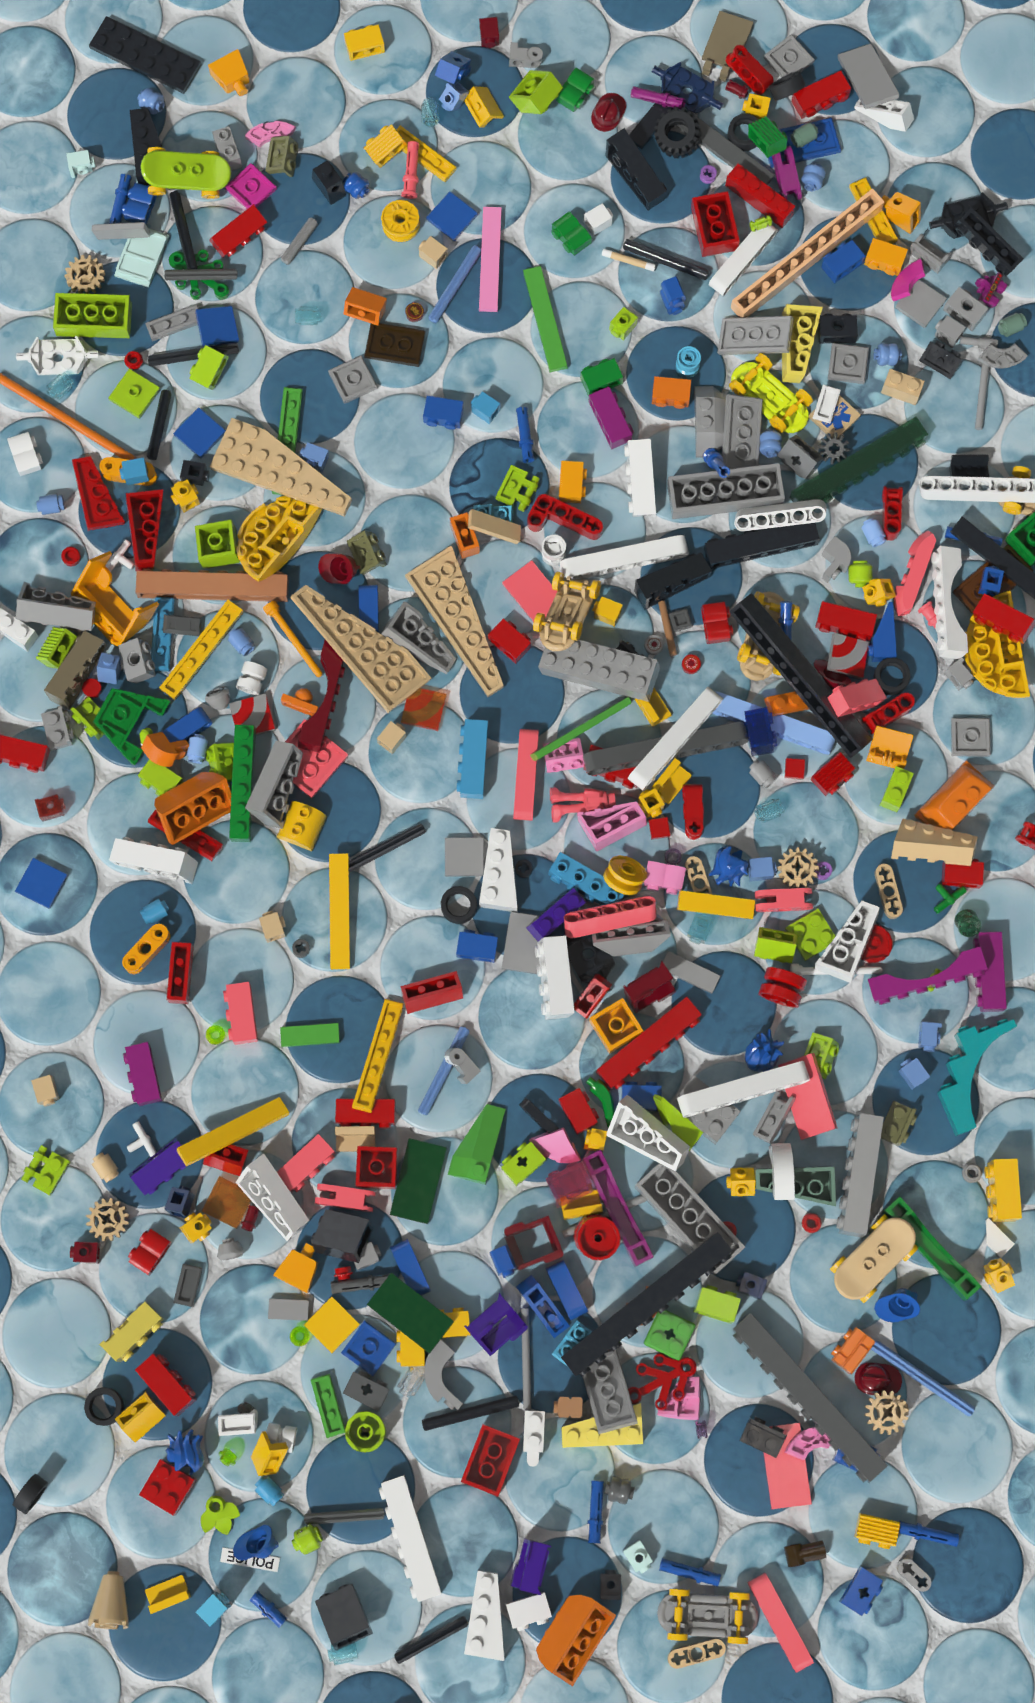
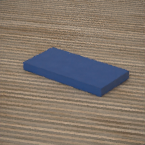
[768,117,841,168]

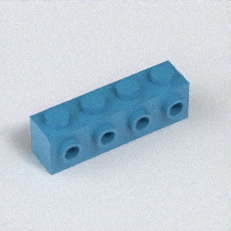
[457,719,488,799]
[548,852,625,906]

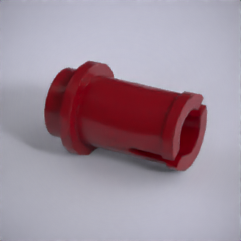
[725,79,750,99]
[241,1205,260,1232]

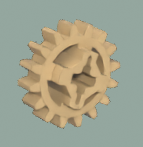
[65,255,105,294]
[777,847,819,888]
[86,1198,129,1241]
[864,1390,909,1435]

